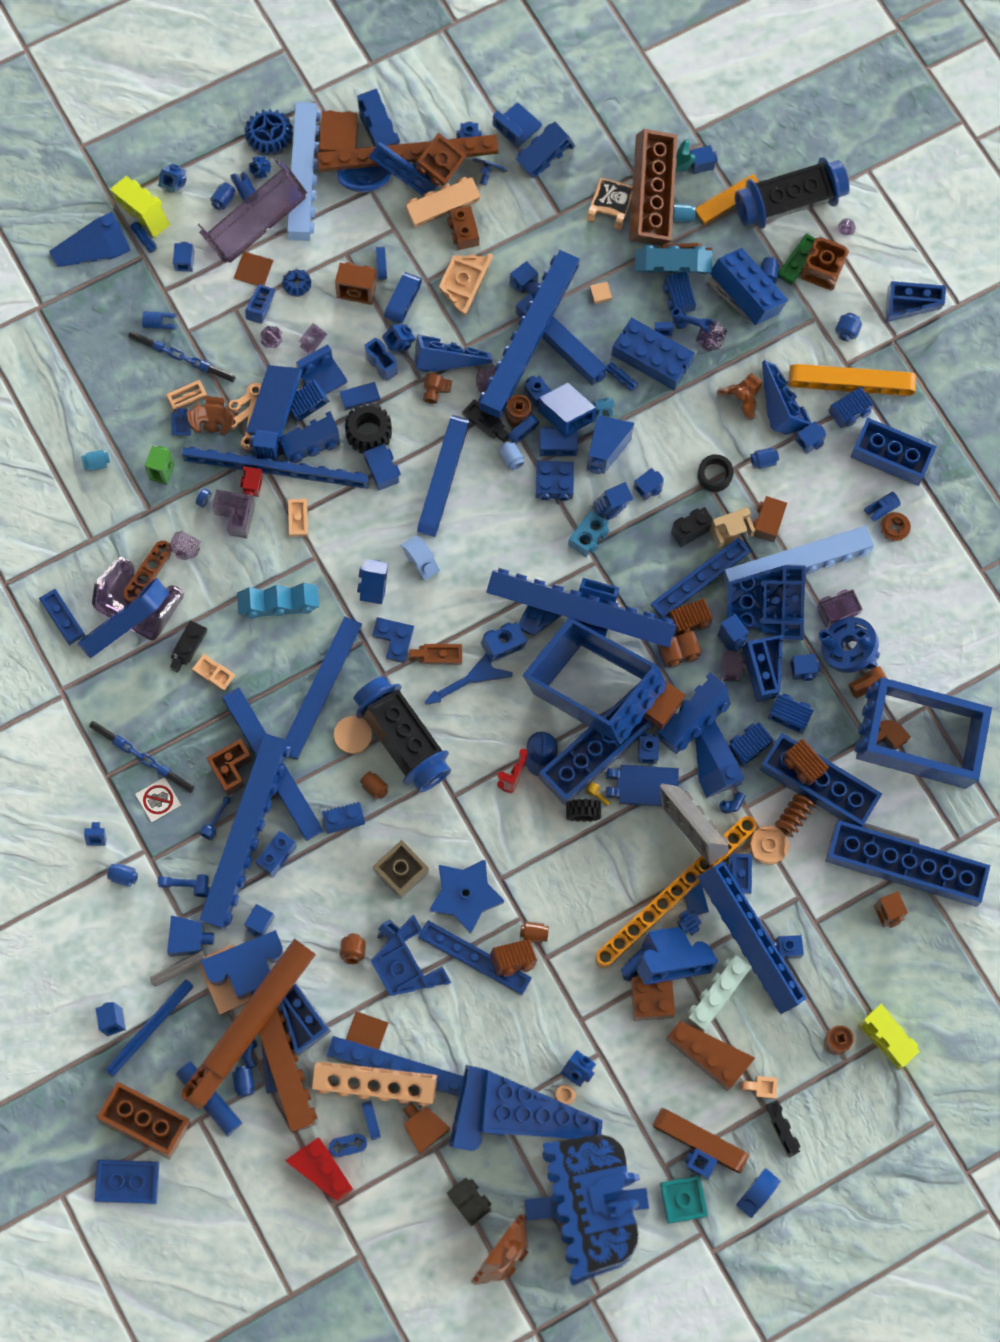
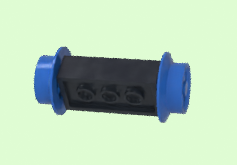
[735,157,850,229]
[353,676,451,793]

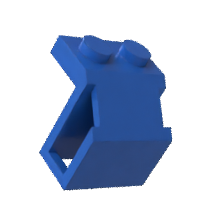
[574,578,619,637]

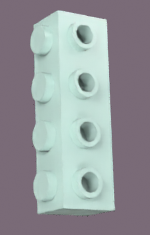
[687,955,752,1032]

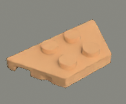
[439,254,493,316]

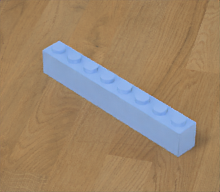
[287,102,321,241]
[723,525,874,588]

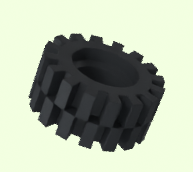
[566,799,601,822]

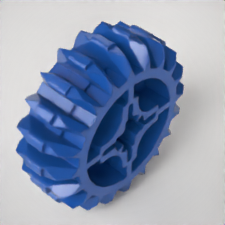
[244,108,293,156]

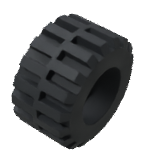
[345,403,392,454]

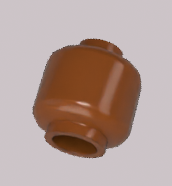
[339,933,366,965]

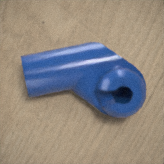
[719,792,746,814]

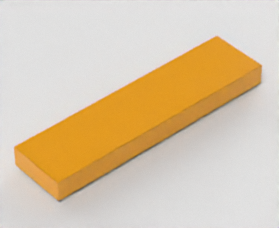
[695,174,759,225]

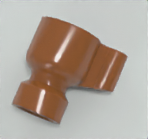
[423,373,452,404]

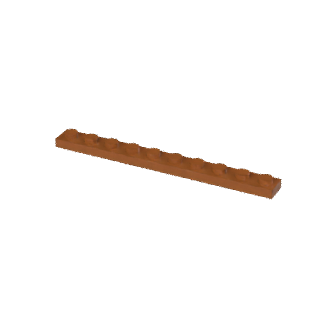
[317,135,498,172]

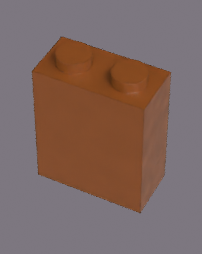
[319,110,358,152]

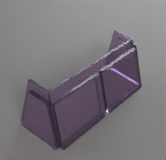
[198,158,307,263]

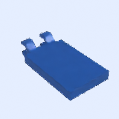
[605,765,679,807]

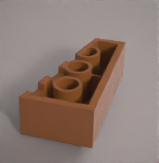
[665,1021,755,1091]

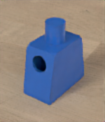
[167,916,215,957]

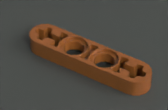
[123,541,171,604]

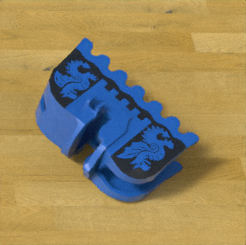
[542,1134,640,1286]

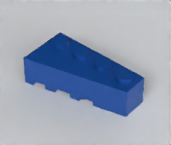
[658,672,731,754]

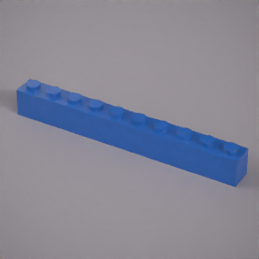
[478,250,580,419]
[486,568,677,648]
[200,733,291,929]

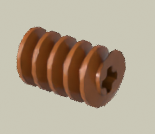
[775,794,816,838]

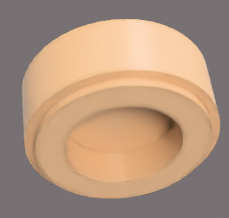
[555,1085,575,1105]

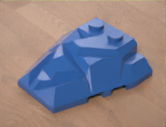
[727,564,806,640]

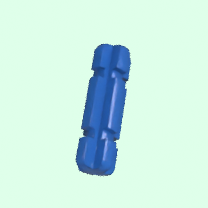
[130,221,157,253]
[606,362,638,391]

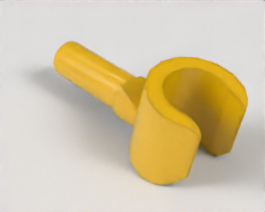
[587,782,610,806]

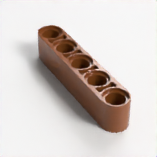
[652,1108,750,1174]

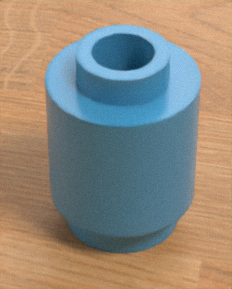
[673,204,695,223]
[81,449,110,471]

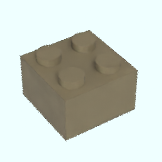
[373,840,429,899]

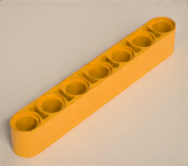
[789,364,916,396]

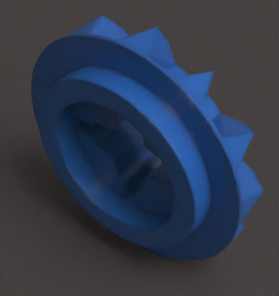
[282,268,311,296]

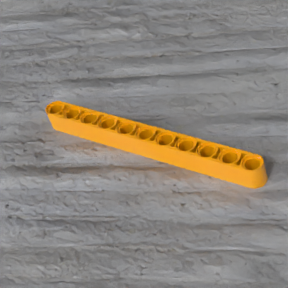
[595,816,756,968]

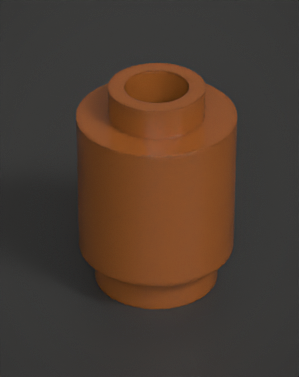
[360,771,388,800]
[520,921,549,943]

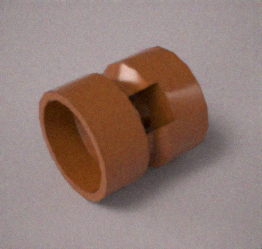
[506,395,531,427]
[824,1025,854,1055]

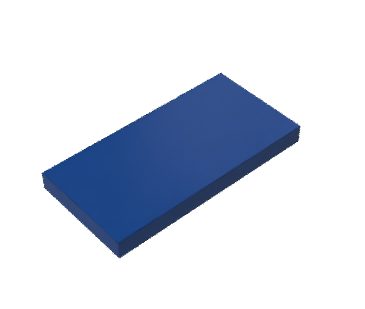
[246,365,303,438]

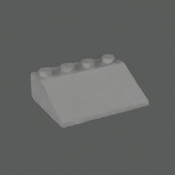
[660,784,729,865]

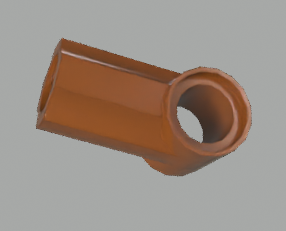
[848,666,888,699]

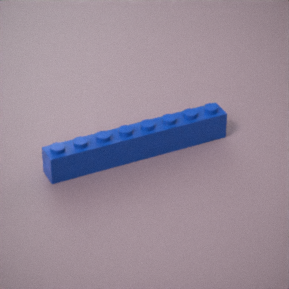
[697,861,807,1015]

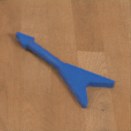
[425,654,513,705]

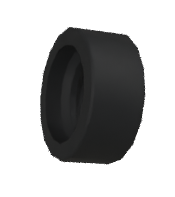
[697,454,734,492]

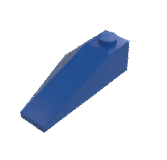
[415,334,493,372]

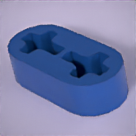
[376,246,387,280]
[508,415,540,444]
[362,1101,381,1141]
[329,1134,367,1157]

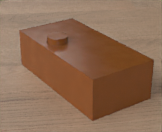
[97,1082,190,1160]

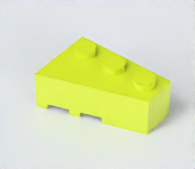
[110,176,170,238]
[858,1004,920,1070]

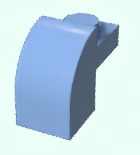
[400,535,440,581]

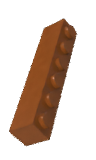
[259,1009,318,1133]

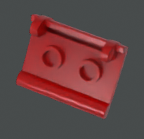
[497,748,527,793]

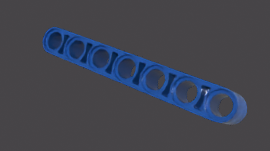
[417,415,470,537]

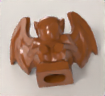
[716,373,762,420]
[187,396,234,436]

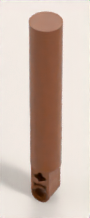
[181,938,316,1109]

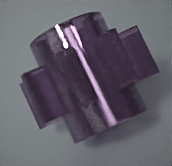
[260,326,283,348]

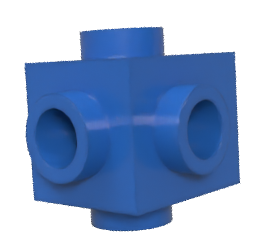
[457,122,482,138]
[158,164,187,192]
[382,324,416,351]
[561,1050,596,1087]

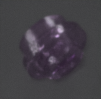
[837,219,856,235]

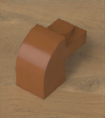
[876,720,911,750]

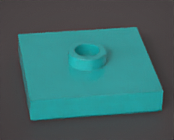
[660,1175,708,1224]

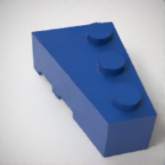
[357,88,400,147]
[516,121,576,179]
[279,411,340,463]
[742,635,783,702]
[280,983,332,1056]

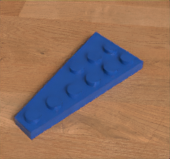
[481,1070,603,1139]

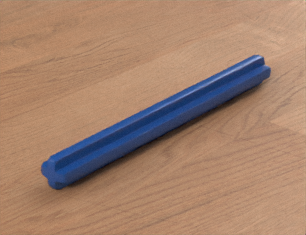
[105,980,193,1076]

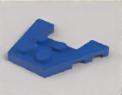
[371,915,451,996]

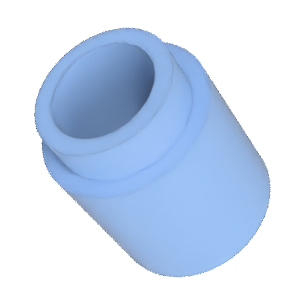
[499,442,524,470]

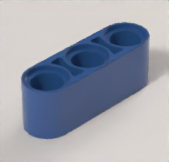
[384,272,422,324]

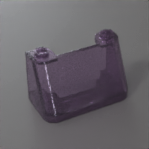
[92,556,185,640]

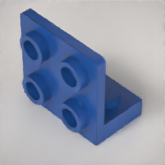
[492,102,542,148]
[296,344,347,394]

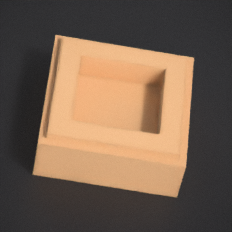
[590,282,612,304]

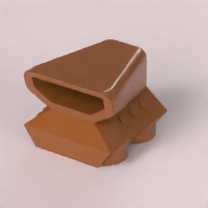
[800,237,849,291]

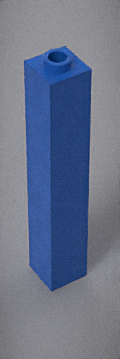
[516,294,607,386]

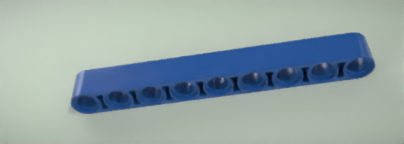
[222,687,324,841]

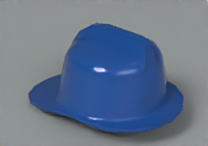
[526,731,558,776]

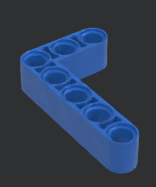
[77,578,169,658]

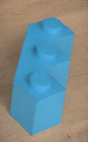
[635,245,713,274]
[237,582,319,618]

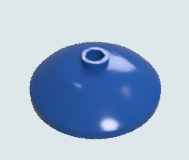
[337,166,391,192]

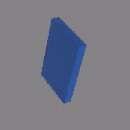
[94,1160,160,1204]

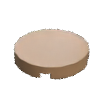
[334,716,372,755]
[749,826,789,865]

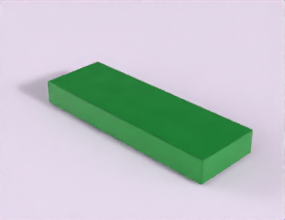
[778,233,815,285]

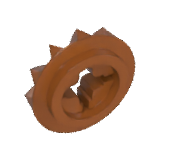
[880,512,911,541]

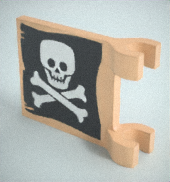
[587,178,633,230]

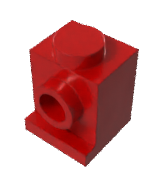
[240,466,263,498]

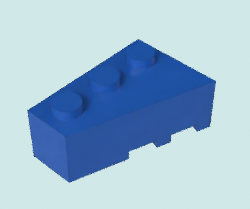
[885,281,946,323]

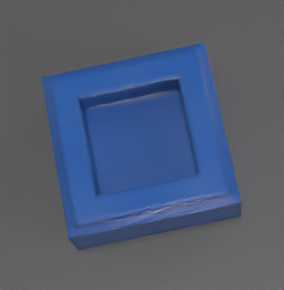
[653,322,673,336]

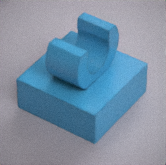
[593,397,615,416]

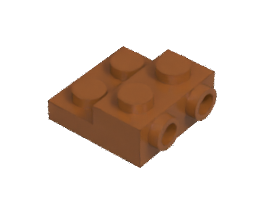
[414,133,467,186]

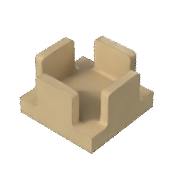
[709,507,755,549]

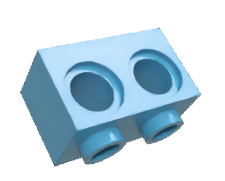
[568,510,609,557]

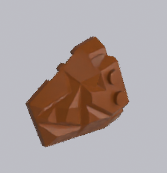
[471,1214,529,1285]

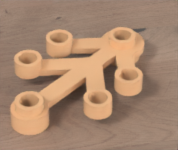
[229,383,262,452]

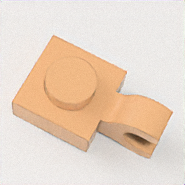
[741,1076,777,1099]

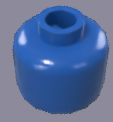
[835,313,862,342]

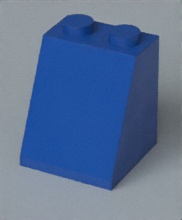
[587,415,634,474]

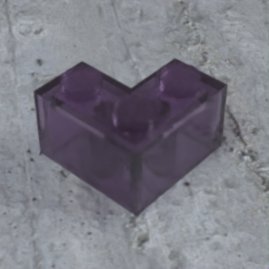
[212,489,255,539]

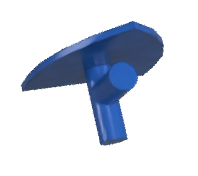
[472,158,507,185]

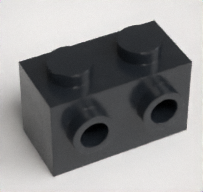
[671,507,713,547]

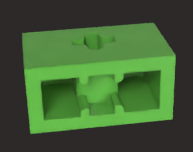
[145,446,174,485]

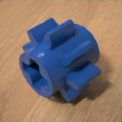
[249,156,271,179]
[677,910,701,936]

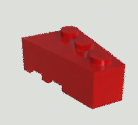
[285,1137,354,1202]

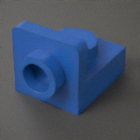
[171,408,191,435]

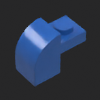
[736,1168,781,1219]

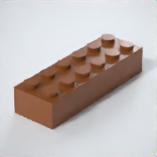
[630,129,677,246]

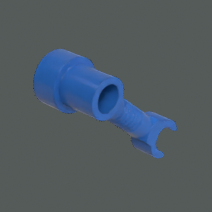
[671,307,715,332]
[157,874,210,897]

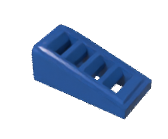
[245,284,276,324]

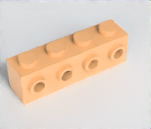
[405,177,481,228]

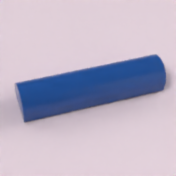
[176,1062,243,1137]

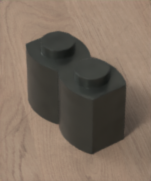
[446,1177,492,1226]

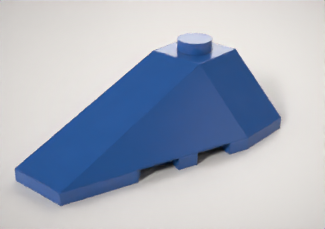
[49,212,131,267]
[762,360,811,435]
[695,721,744,798]

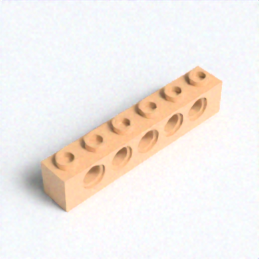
[312,1061,437,1106]

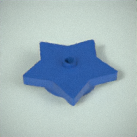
[430,860,504,933]

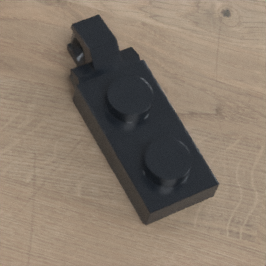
[462,399,509,442]
[170,620,207,673]
[765,1100,800,1157]

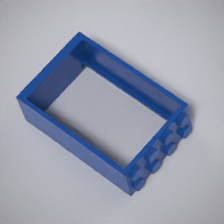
[522,617,667,745]
[855,677,992,789]

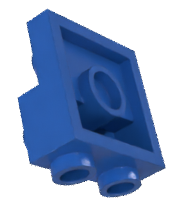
[536,460,574,501]

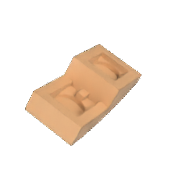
[192,654,235,691]

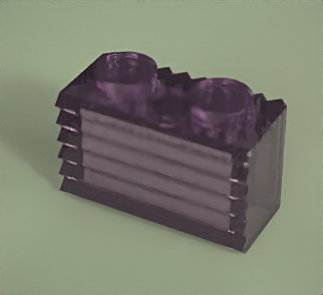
[817,589,863,628]

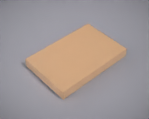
[199,944,252,1016]

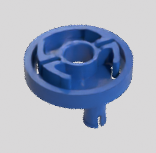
[818,617,879,673]

